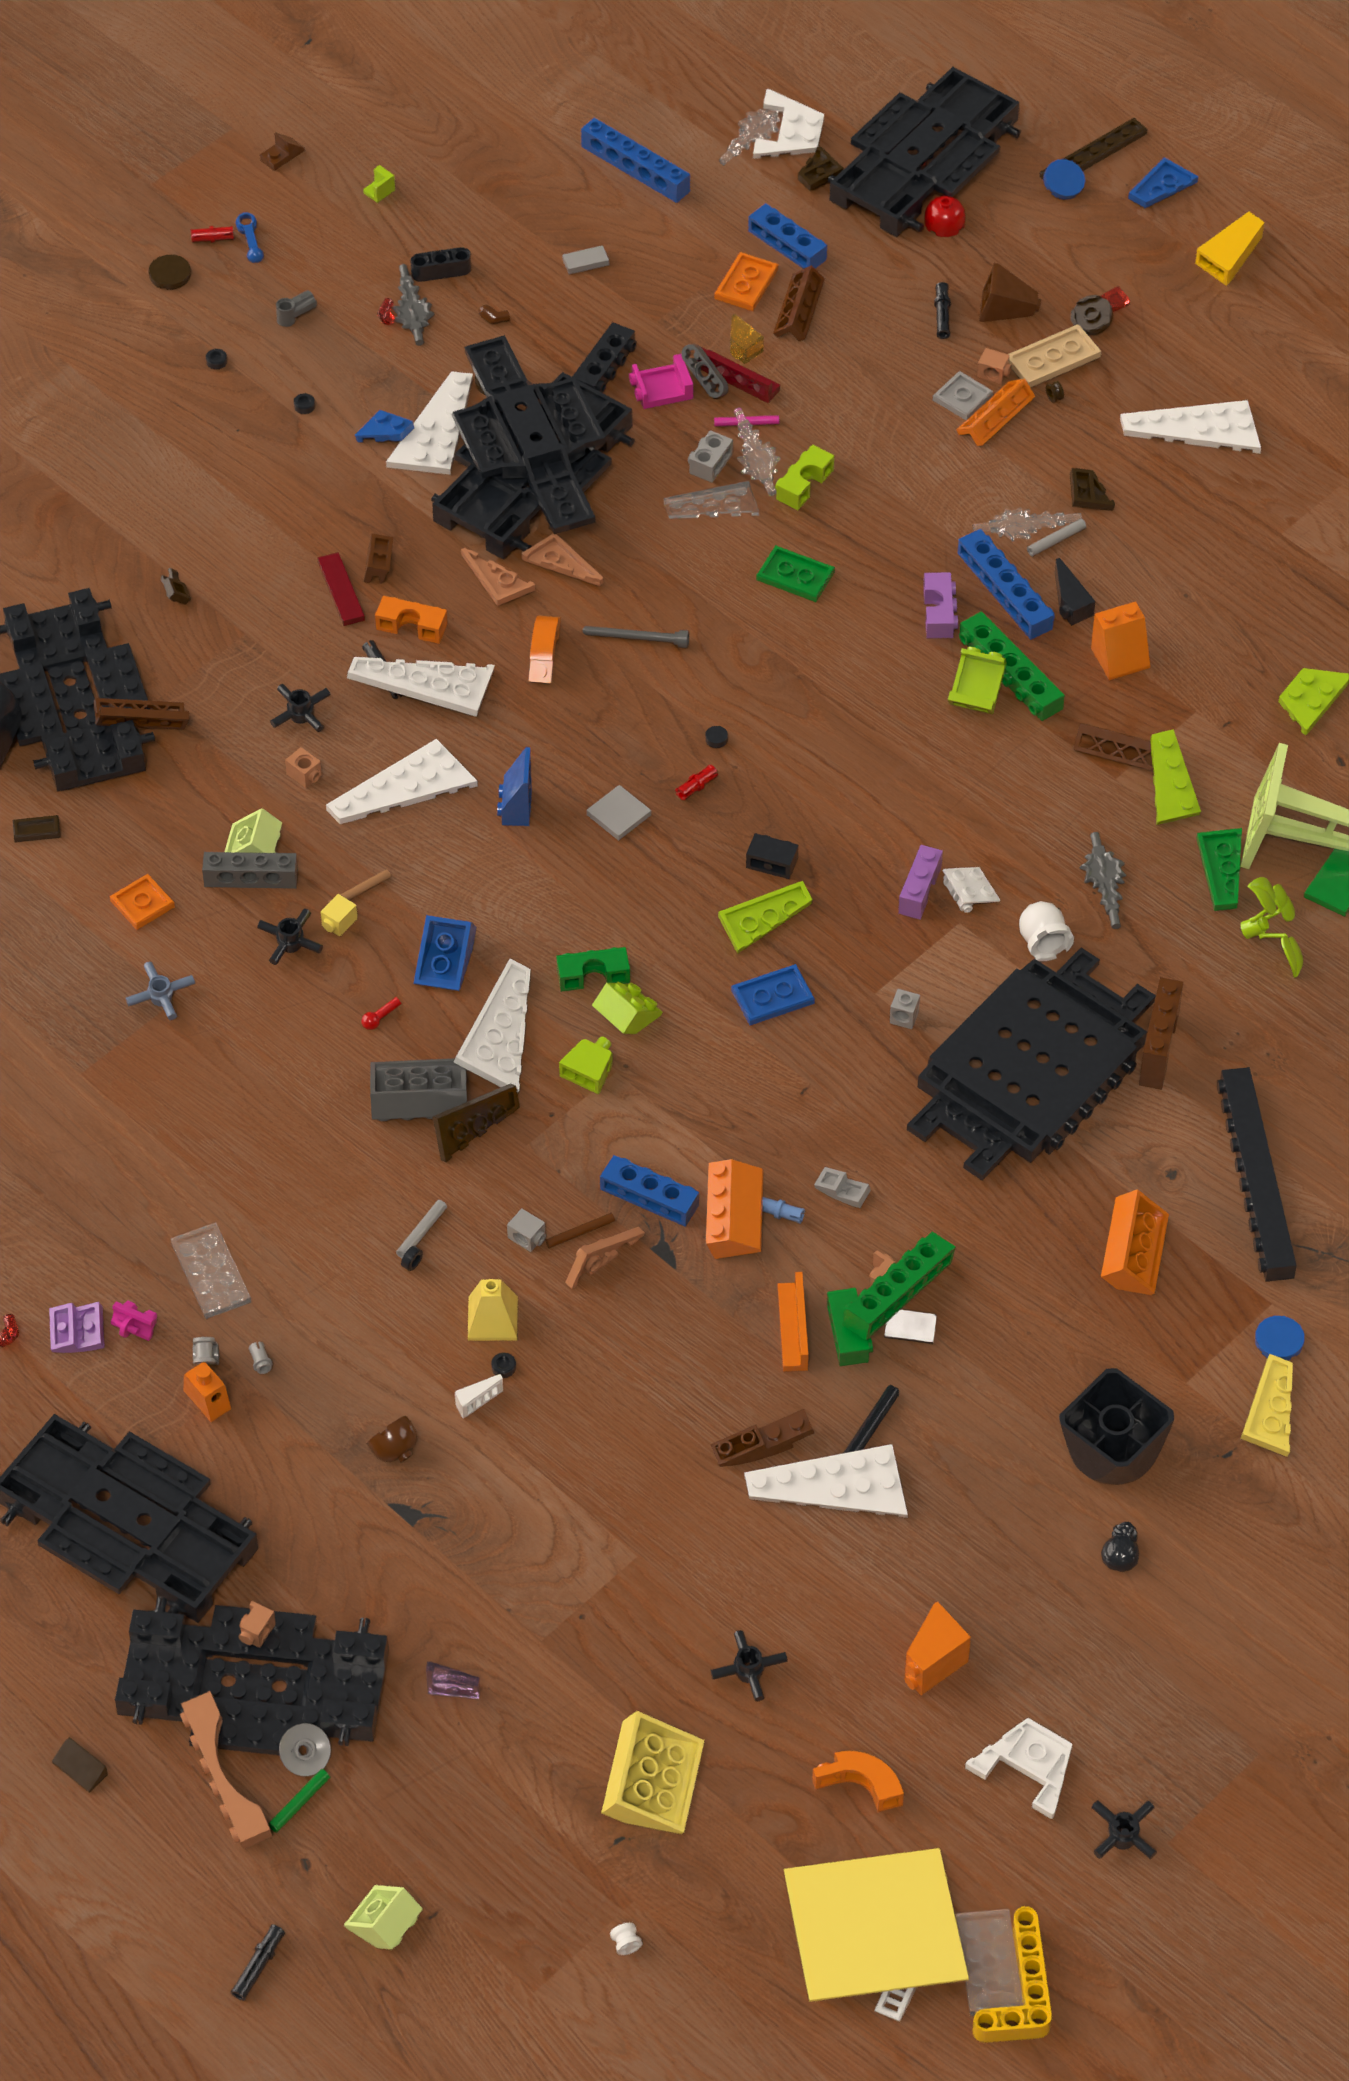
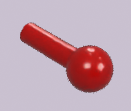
[361,997,402,1030]

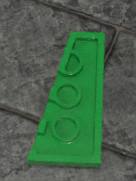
[1196,828,1242,911]

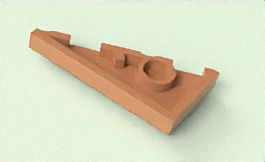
[522,533,603,586]
[461,548,535,606]
[565,1227,645,1289]

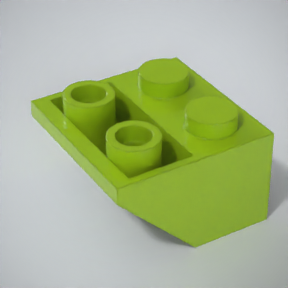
[592,982,663,1034]

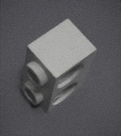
[688,430,733,482]

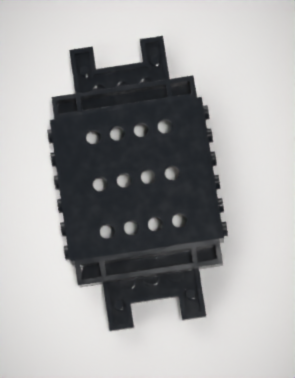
[907,947,1156,1181]

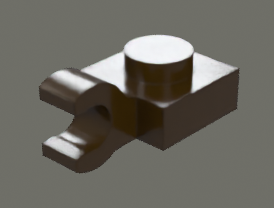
[161,568,191,605]

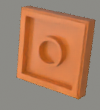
[110,874,175,930]

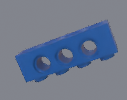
[748,203,827,269]
[600,1155,699,1227]

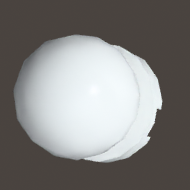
[1019,901,1074,961]

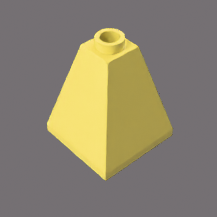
[468,1279,518,1341]

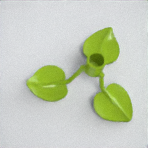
[1241,877,1303,978]

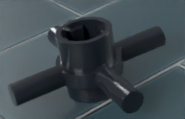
[270,684,330,732]
[257,909,323,965]
[710,1630,787,1702]
[1091,1800,1157,1859]

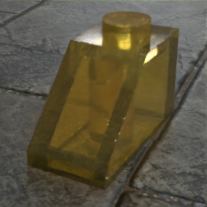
[730,314,764,364]

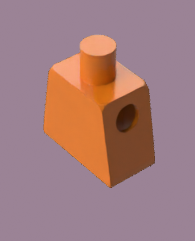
[183,1362,231,1422]

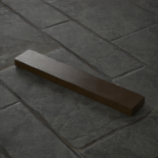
[1040,118,1148,179]

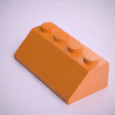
[706,1159,764,1259]
[1101,1189,1169,1295]

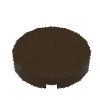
[148,254,191,290]
[1071,295,1113,335]

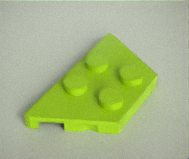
[1279,668,1349,735]

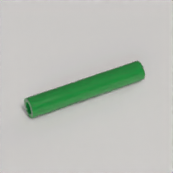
[268,1769,330,1833]

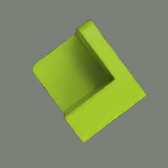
[364,165,395,203]

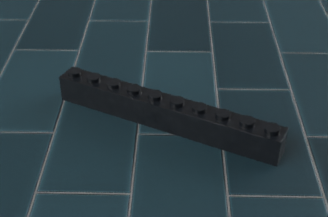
[1217,1067,1297,1282]

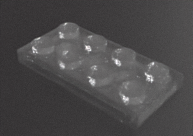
[171,1222,251,1319]
[956,1909,1024,2016]

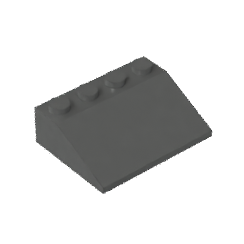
[370,1058,467,1121]

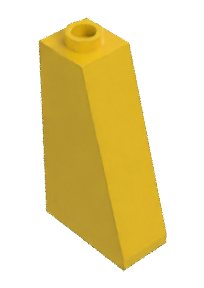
[1195,212,1264,286]

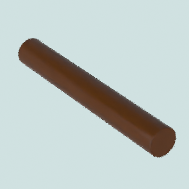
[545,1213,615,1248]

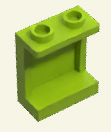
[948,647,1007,714]

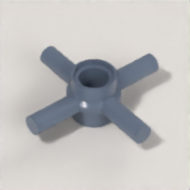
[125,962,195,1020]

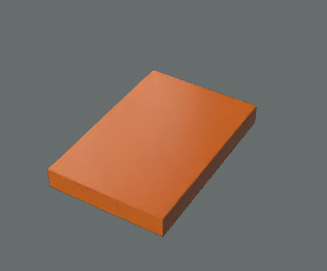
[714,252,779,311]

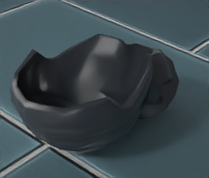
[1101,1522,1139,1572]

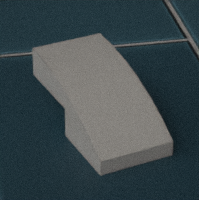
[814,1167,871,1208]

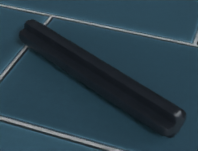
[843,1385,899,1454]

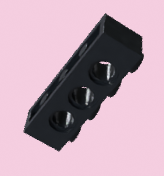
[572,322,637,393]

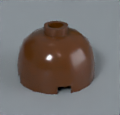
[366,1416,417,1463]

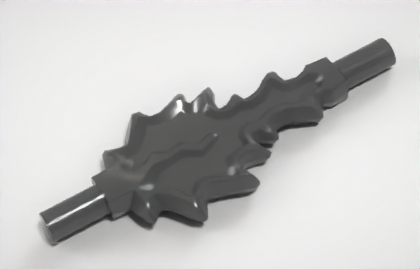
[392,264,435,346]
[1079,832,1126,929]

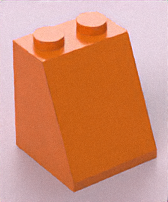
[1091,601,1150,680]
[904,1601,971,1696]

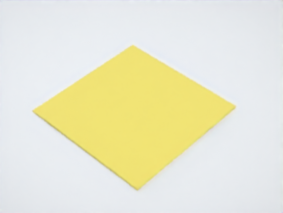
[784,1848,969,2002]

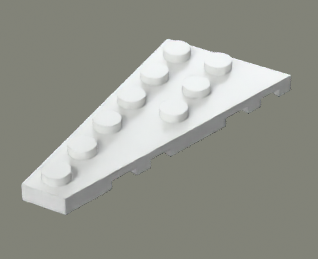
[386,371,473,475]
[1120,400,1261,454]
[347,657,495,716]
[326,739,477,824]
[454,959,531,1094]
[744,1444,908,1518]

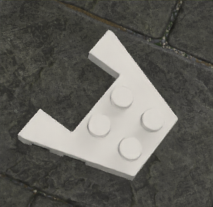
[753,89,824,159]
[965,1718,1072,1819]

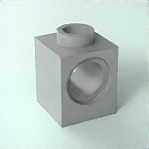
[890,989,920,1029]
[507,1208,546,1252]

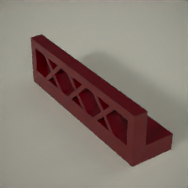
[697,347,780,403]

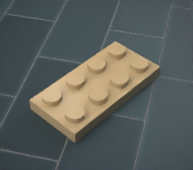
[1008,324,1101,387]

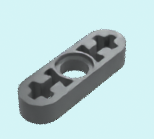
[681,344,728,398]

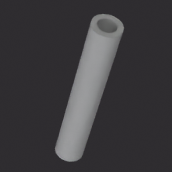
[1027,518,1086,556]
[396,1200,447,1258]

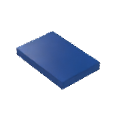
[731,964,815,1025]

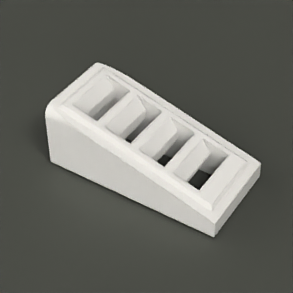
[455,1374,503,1418]
[875,1987,917,2022]

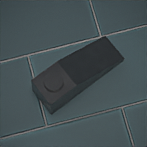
[1055,557,1096,626]

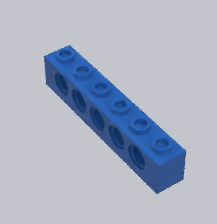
[581,118,690,203]
[958,529,1055,640]

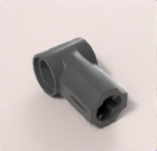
[276,290,317,327]

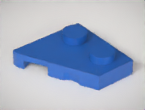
[355,410,415,442]

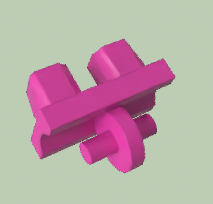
[111,1301,157,1341]

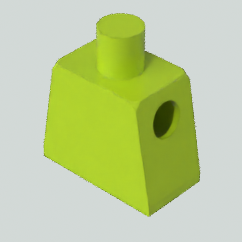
[559,1037,612,1095]

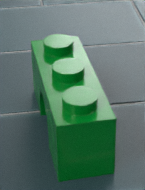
[556,947,630,992]

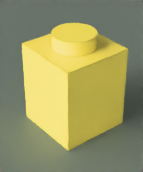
[321,894,357,936]

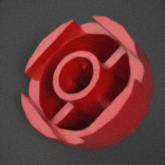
[924,196,966,237]

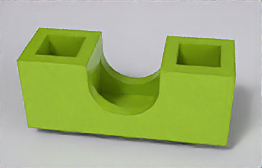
[775,445,835,510]

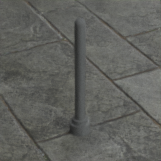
[582,626,689,648]

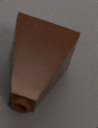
[979,263,1041,322]

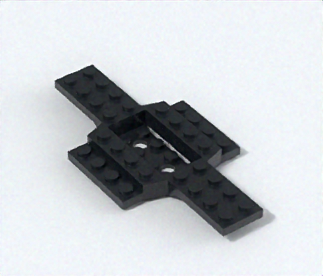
[452,335,606,534]

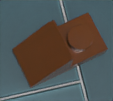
[260,133,305,171]

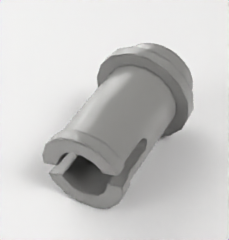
[249,1342,272,1374]

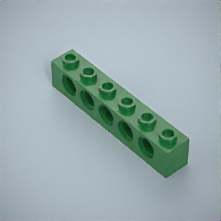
[959,611,1065,721]
[842,1231,956,1341]

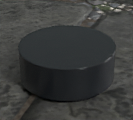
[206,349,227,370]
[293,393,315,414]
[705,726,728,748]
[401,1246,423,1271]
[491,1352,516,1378]

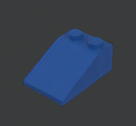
[497,747,532,826]
[414,915,477,991]

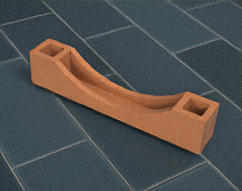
[180,1691,272,1849]

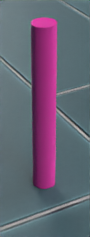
[714,415,779,426]

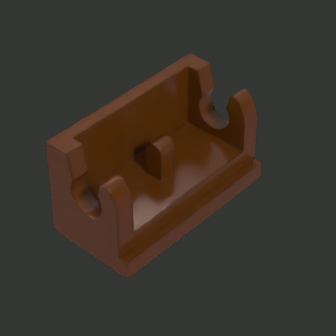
[364,533,393,584]

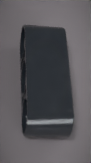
[410,247,471,282]

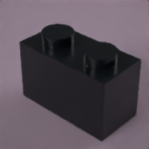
[746,833,799,879]

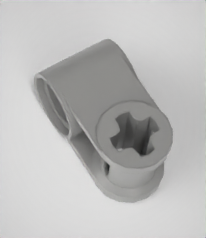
[193,1337,219,1366]

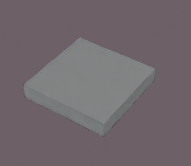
[933,371,993,420]
[587,785,651,841]

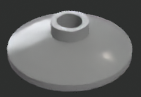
[279,1724,331,1776]

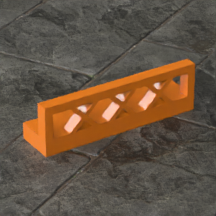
[956,379,1035,446]
[777,1272,808,1372]

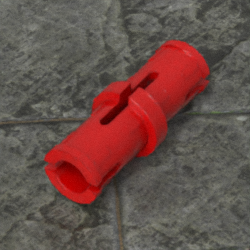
[191,226,234,243]
[675,764,718,800]

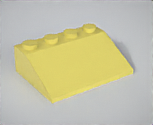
[602,1711,704,1834]

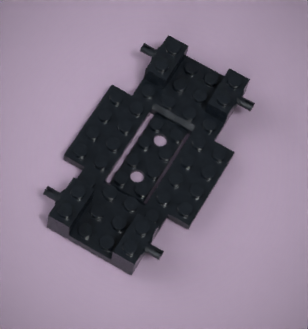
[828,67,1021,237]
[431,372,635,560]
[0,588,155,792]
[0,1414,258,1623]
[115,1597,389,1755]

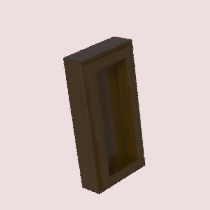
[13,815,60,843]

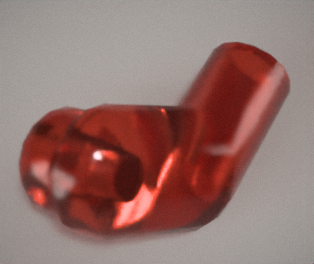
[377,298,395,325]
[0,1314,19,1348]

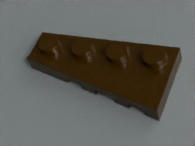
[432,1083,520,1162]

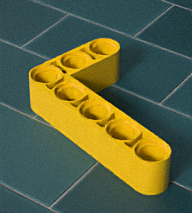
[973,1906,1052,2042]

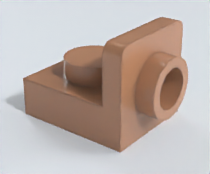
[869,1250,896,1287]

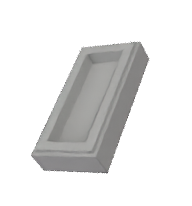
[563,245,609,274]

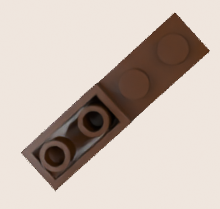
[710,1409,814,1467]

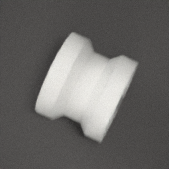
[610,1922,642,1955]

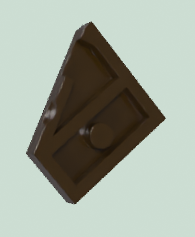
[798,145,843,191]
[1070,468,1115,511]

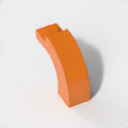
[529,615,561,683]
[812,1751,904,1812]

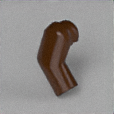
[479,305,510,324]

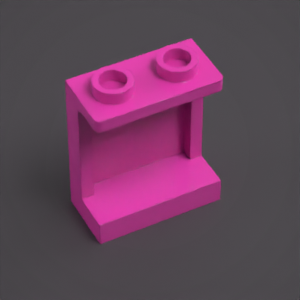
[629,354,693,409]

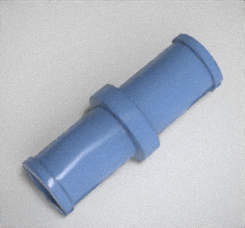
[762,1197,805,1224]

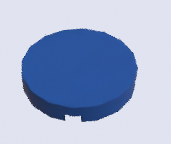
[1043,159,1085,200]
[1255,1316,1304,1361]

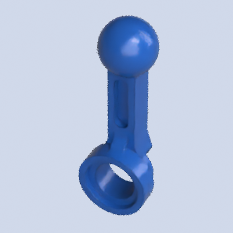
[236,212,264,263]

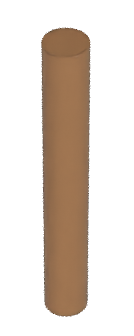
[328,869,391,904]

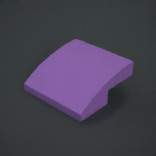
[49,1302,104,1353]

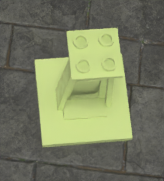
[1240,743,1349,869]

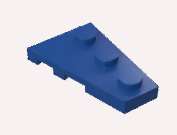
[1128,157,1199,208]

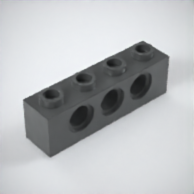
[202,852,298,889]

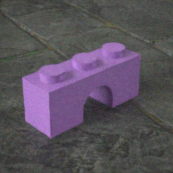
[923,572,958,638]
[898,845,943,920]

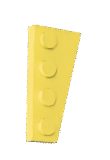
[1240,1354,1293,1457]

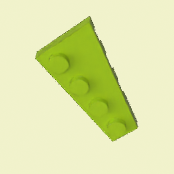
[1150,729,1201,825]
[718,881,812,954]

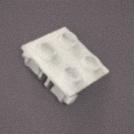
[942,867,1000,913]

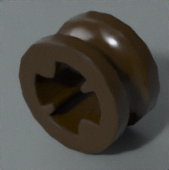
[1045,381,1064,402]

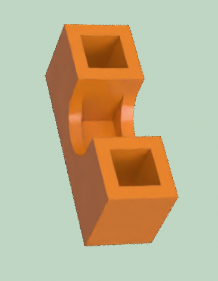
[375,596,448,644]

